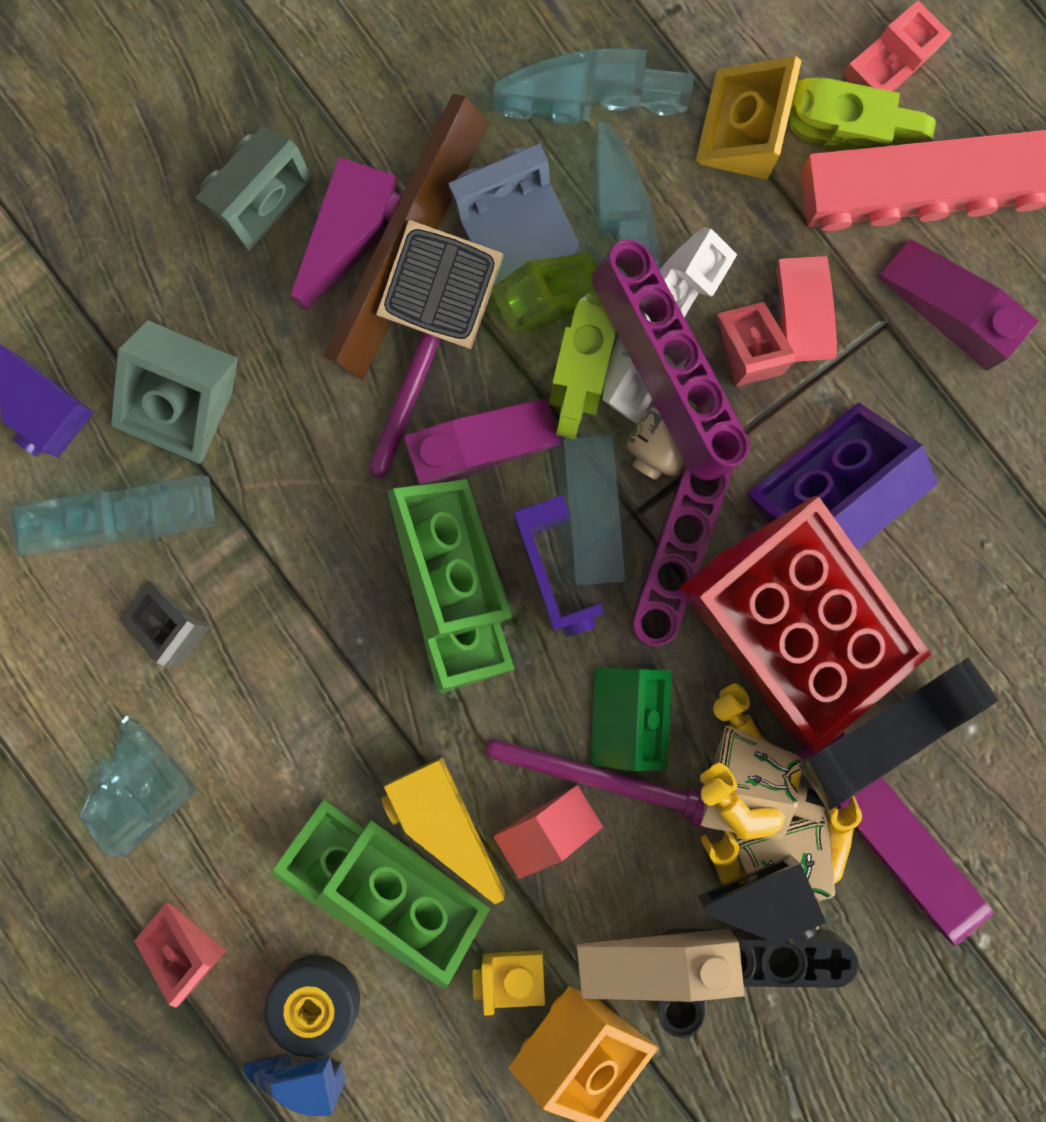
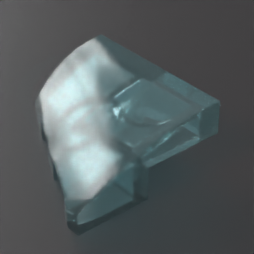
[79,716,198,856]

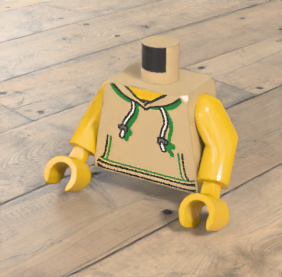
[700,683,826,840]
[701,796,862,931]

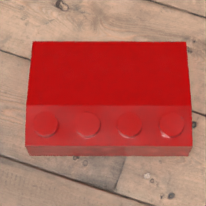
[679,496,932,753]

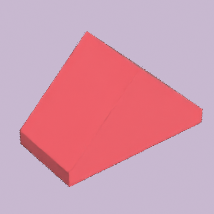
[717,302,795,387]
[493,784,603,879]
[134,903,226,1008]

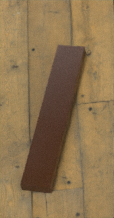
[324,93,489,380]

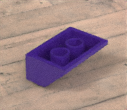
[747,402,938,550]

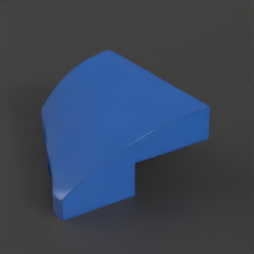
[243,1053,346,1116]

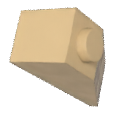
[577,929,745,1002]

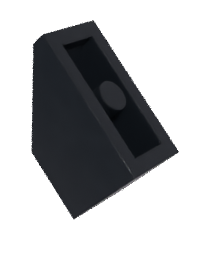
[697,855,827,944]

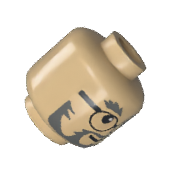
[627,408,686,481]

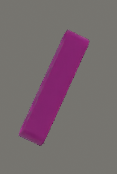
[592,239,749,480]
[630,423,743,647]
[796,732,994,947]

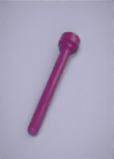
[369,332,440,478]
[485,739,712,830]

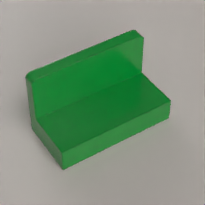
[591,667,672,771]

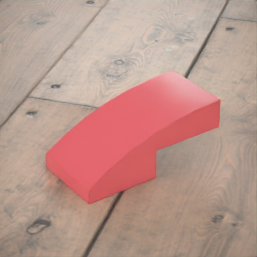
[842,0,952,91]
[776,256,837,362]

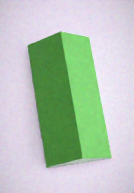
[387,479,515,693]
[269,800,490,990]

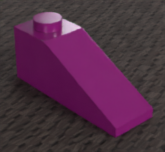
[290,157,402,310]
[877,239,1040,371]
[404,398,562,485]

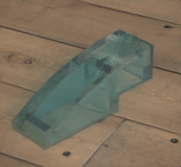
[596,122,661,276]

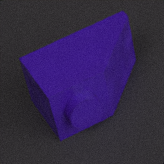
[0,344,94,458]

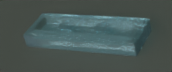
[563,435,625,586]

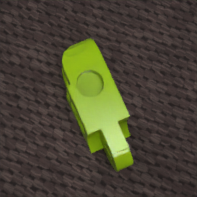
[789,77,936,152]
[549,293,616,440]

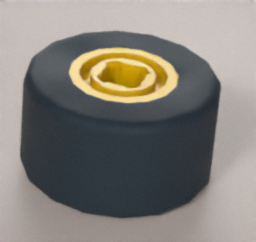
[264,955,360,1058]

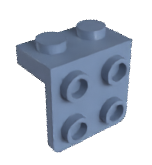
[448,143,579,289]

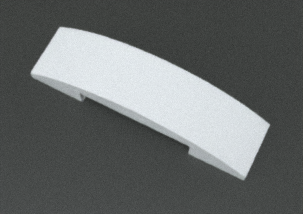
[602,227,737,424]

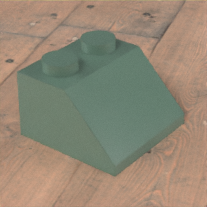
[195,126,313,251]
[111,320,238,464]

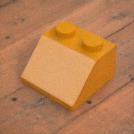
[508,986,658,1122]

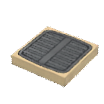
[376,220,504,349]

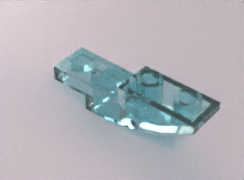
[494,48,694,125]
[11,475,216,557]

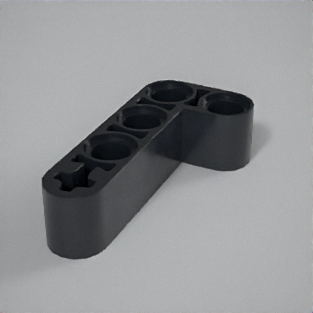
[799,657,1000,811]
[654,928,859,1038]

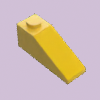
[381,757,505,904]

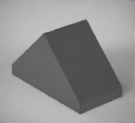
[120,581,211,667]

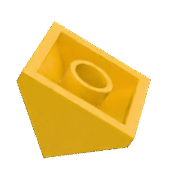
[696,56,802,180]

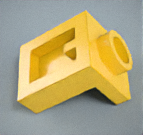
[473,950,545,1016]

